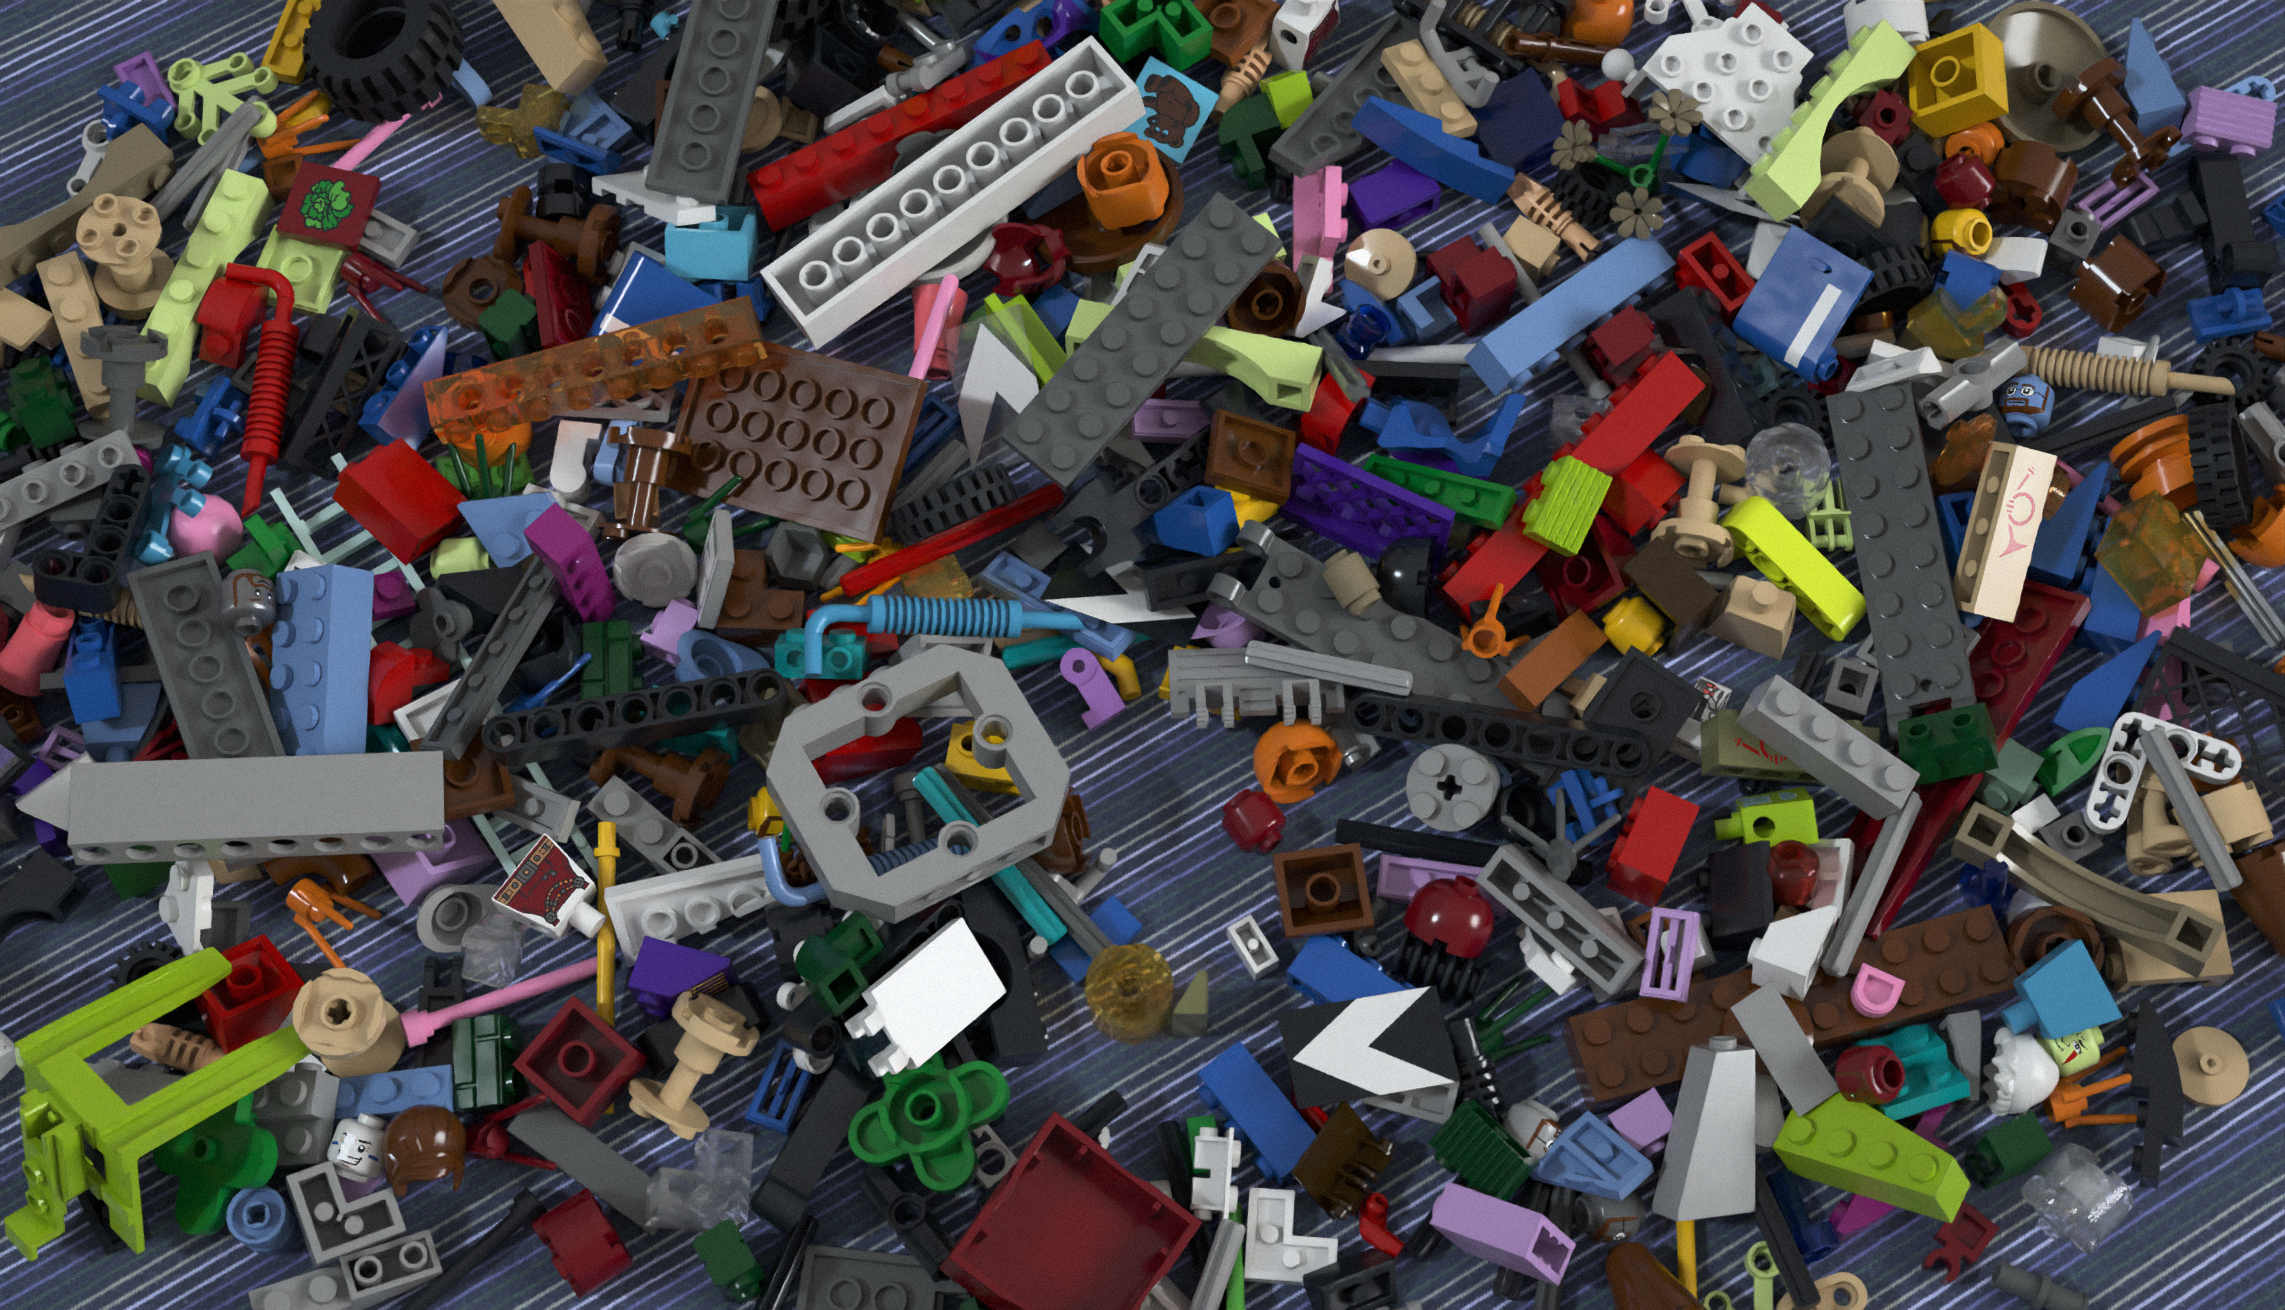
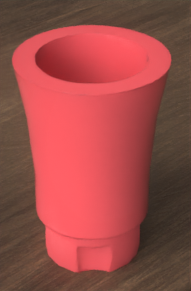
[911,284,968,381]
[0,600,75,697]

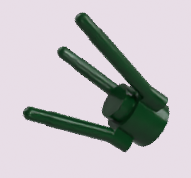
[446,433,516,500]
[682,475,784,555]
[1472,976,1555,1063]

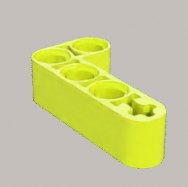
[1717,496,1867,641]

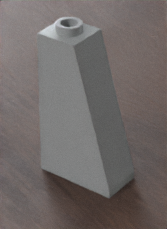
[1653,1036,1755,1222]

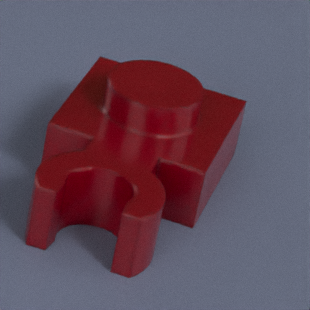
[1921,1200,2000,1286]

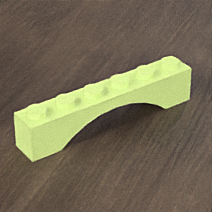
[1743,19,1918,223]
[136,168,275,408]
[1065,299,1323,412]

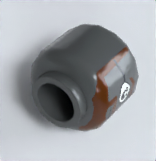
[1574,1190,1646,1243]

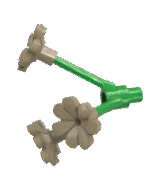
[1551,89,1703,240]

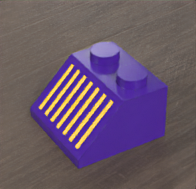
[628,936,741,1022]

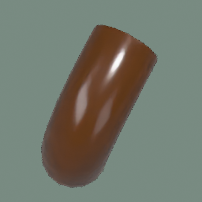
[261,837,377,896]

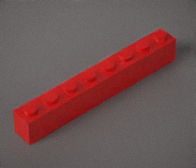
[745,39,1053,233]
[1432,350,1706,626]

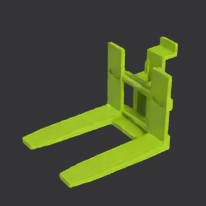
[4,947,312,1261]

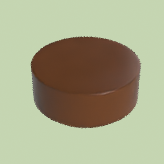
[1850,311,1894,334]

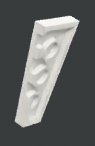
[604,850,788,968]

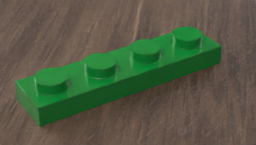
[1353,453,1518,531]

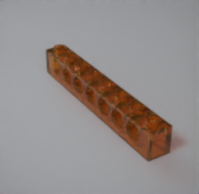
[423,295,768,445]

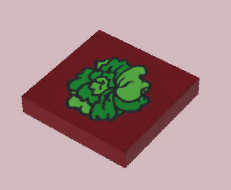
[276,161,382,253]

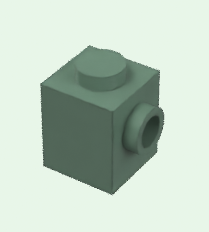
[1972,738,2044,816]

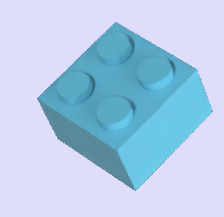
[665,204,759,285]

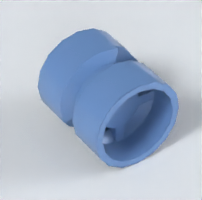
[226,1185,301,1256]

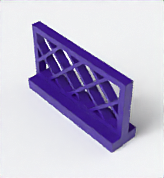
[1279,442,1456,585]

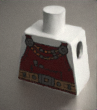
[1268,0,1340,71]
[491,833,606,941]

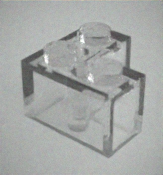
[644,1128,754,1233]

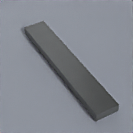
[418,555,562,761]

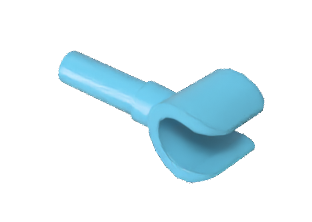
[650,10,680,41]

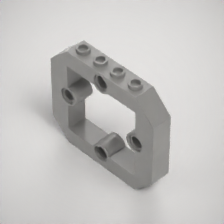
[766,643,1071,924]

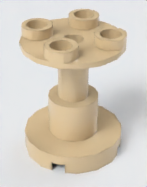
[1800,126,1900,228]
[76,193,175,320]
[1650,435,1747,570]
[292,968,406,1078]
[628,991,760,1140]

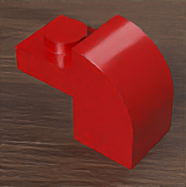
[1557,78,1646,142]
[197,276,270,370]
[1295,367,1376,457]
[367,641,450,725]

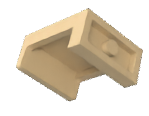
[2098,889,2234,993]

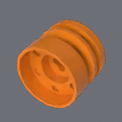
[2109,414,2200,521]

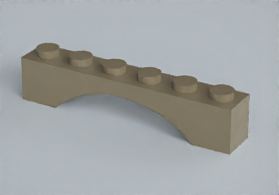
[0,123,177,291]
[1951,801,2225,978]

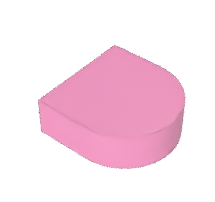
[1851,963,1905,1018]

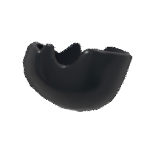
[1492,781,1556,847]

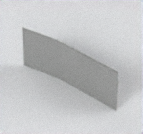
[1731,980,1839,1117]

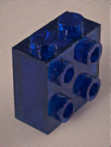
[1466,67,1566,176]

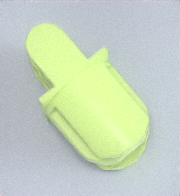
[1802,477,1853,552]

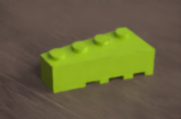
[1773,1091,1971,1224]

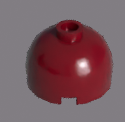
[1403,875,1494,958]

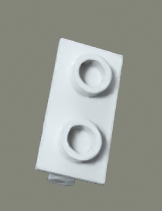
[1190,1127,1241,1223]

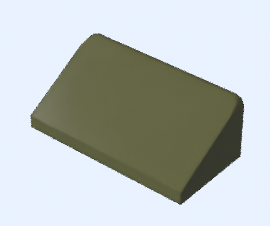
[1172,970,1208,1037]

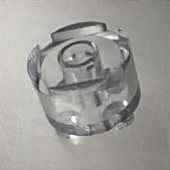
[1744,422,1831,519]
[2020,1143,2135,1254]

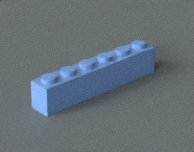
[1464,233,1676,397]

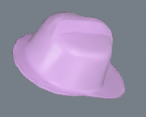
[1191,600,1266,648]

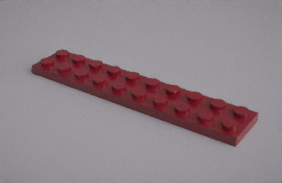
[1797,579,2092,942]

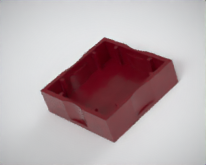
[938,1111,1202,1310]

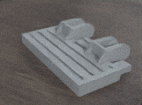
[1168,645,1345,729]

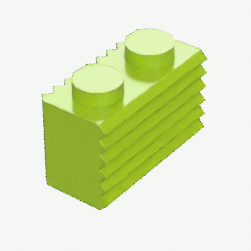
[1522,455,1613,557]

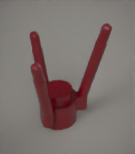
[340,252,428,336]
[465,1093,556,1171]

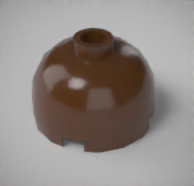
[1031,786,1091,875]

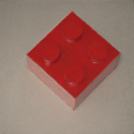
[1604,785,1700,909]

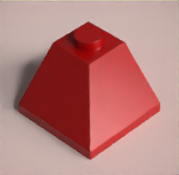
[194,934,305,1055]

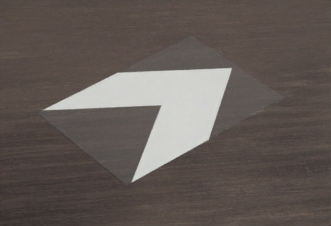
[941,304,1039,473]

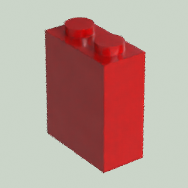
[332,437,468,566]

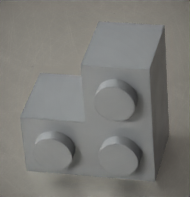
[285,1160,406,1269]

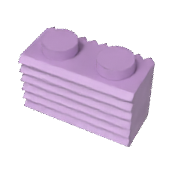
[2180,86,2278,161]

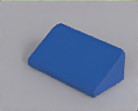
[533,126,623,176]

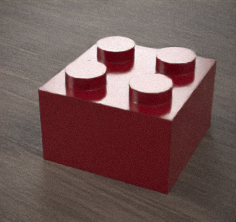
[512,995,650,1128]

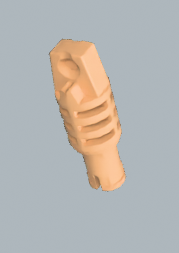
[1209,30,1273,124]
[1506,172,1603,263]
[130,1022,226,1073]

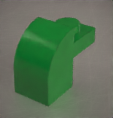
[226,514,307,587]

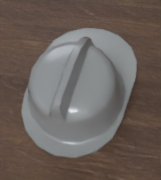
[416,883,519,953]

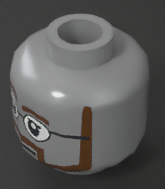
[1501,1099,1563,1160]

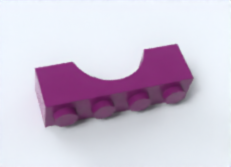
[523,502,618,625]

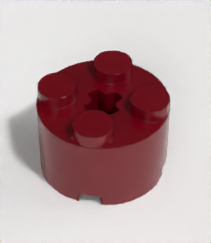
[531,1187,635,1299]

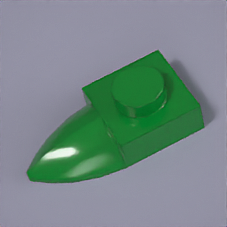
[2036,727,2111,798]

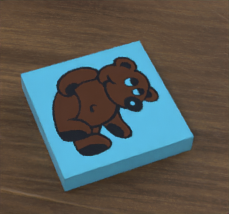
[1122,56,1220,167]

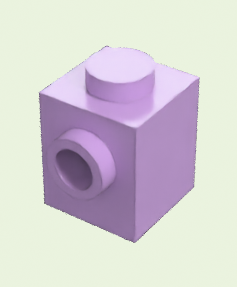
[1608,1088,1673,1161]

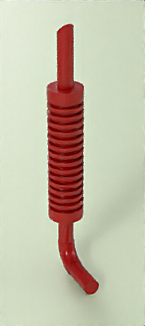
[225,262,300,519]

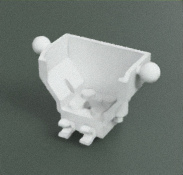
[1602,2,1814,206]

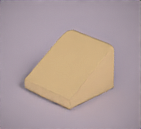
[777,96,824,145]

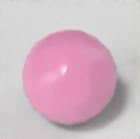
[166,494,243,566]

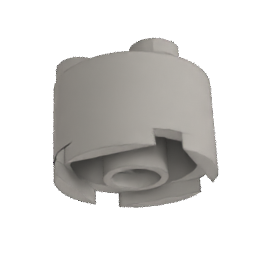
[1406,743,1501,831]

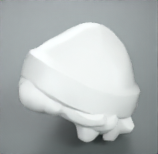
[1983,1027,2059,1116]

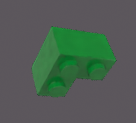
[1099,0,1213,72]

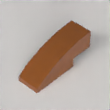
[1496,608,1609,712]

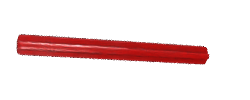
[839,483,1064,597]

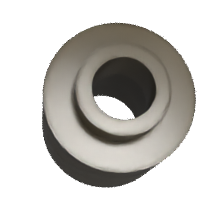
[1321,549,1382,617]

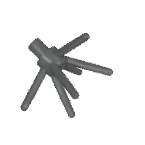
[1500,787,1621,884]

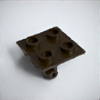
[1291,1101,1396,1221]

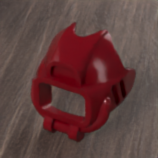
[983,222,1072,297]

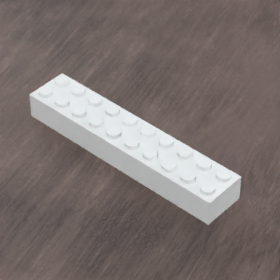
[760,35,1146,350]

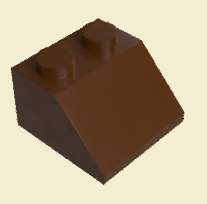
[1272,842,1374,940]

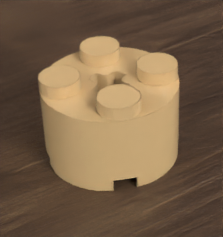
[2168,780,2274,869]

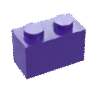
[1345,158,1441,234]

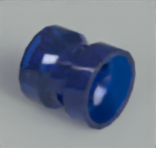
[1335,303,1391,360]

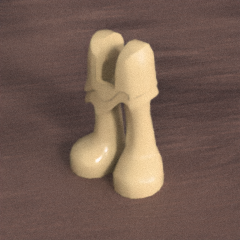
[2116,753,2196,877]

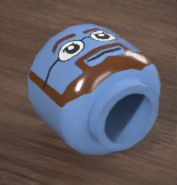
[1996,374,2055,438]

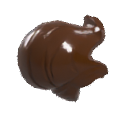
[382,1104,467,1197]

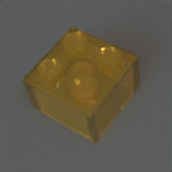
[2094,489,2209,619]

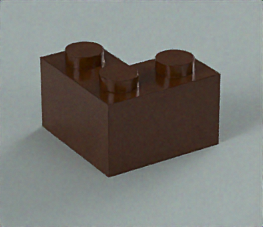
[716,549,809,648]

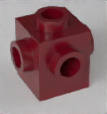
[1846,89,1914,147]

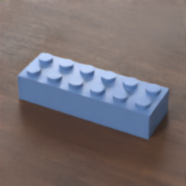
[269,564,374,756]

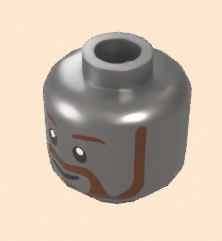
[217,569,276,637]

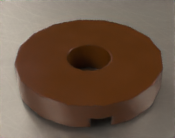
[442,255,525,332]

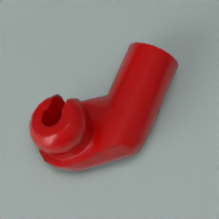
[1358,1192,1406,1259]

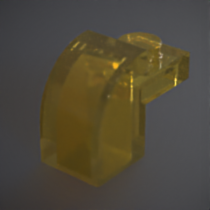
[475,83,570,159]
[1907,285,2008,359]

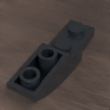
[2123,999,2184,1189]

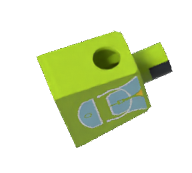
[1713,787,1819,848]

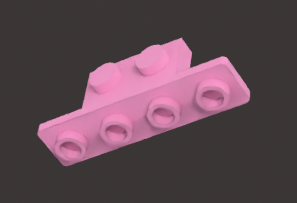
[1292,162,1348,297]

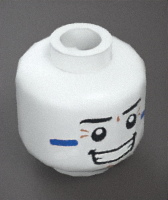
[327,1112,386,1183]

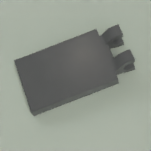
[796,1244,972,1310]

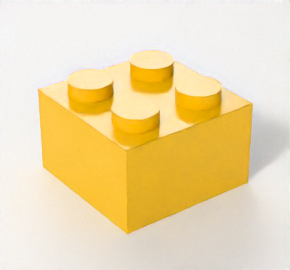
[1907,22,2009,139]

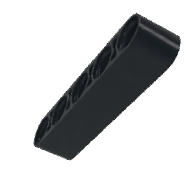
[783,896,967,1060]

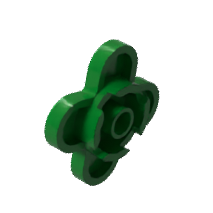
[848,1043,1010,1195]
[152,1092,278,1236]

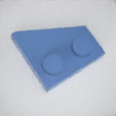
[546,87,634,173]
[457,491,561,568]
[1529,1110,1654,1201]

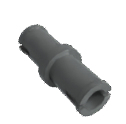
[1990,1260,2089,1310]

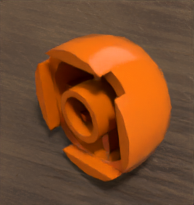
[1559,0,1635,49]
[2227,484,2285,569]
[1253,718,1342,803]

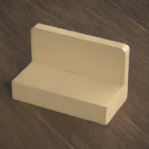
[0,287,62,351]

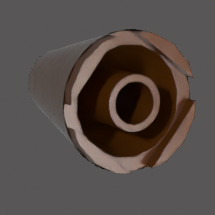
[2229,838,2285,957]
[1604,1241,1707,1310]

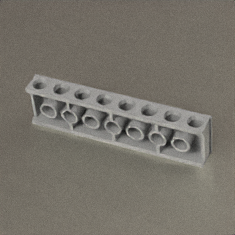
[68,751,445,865]

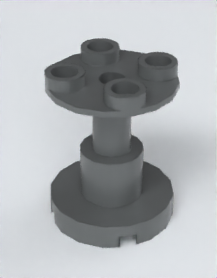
[78,325,168,449]

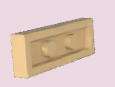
[1380,39,1478,138]

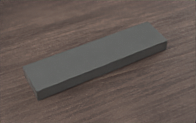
[507,1093,681,1237]

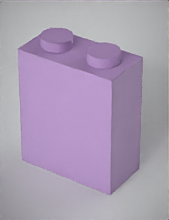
[1430,1182,1576,1286]

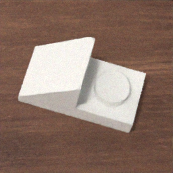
[1283,254,1347,338]

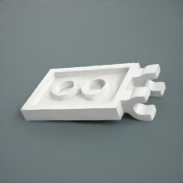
[844,917,1007,1077]

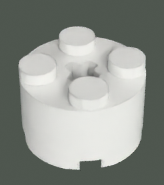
[1843,0,1930,49]

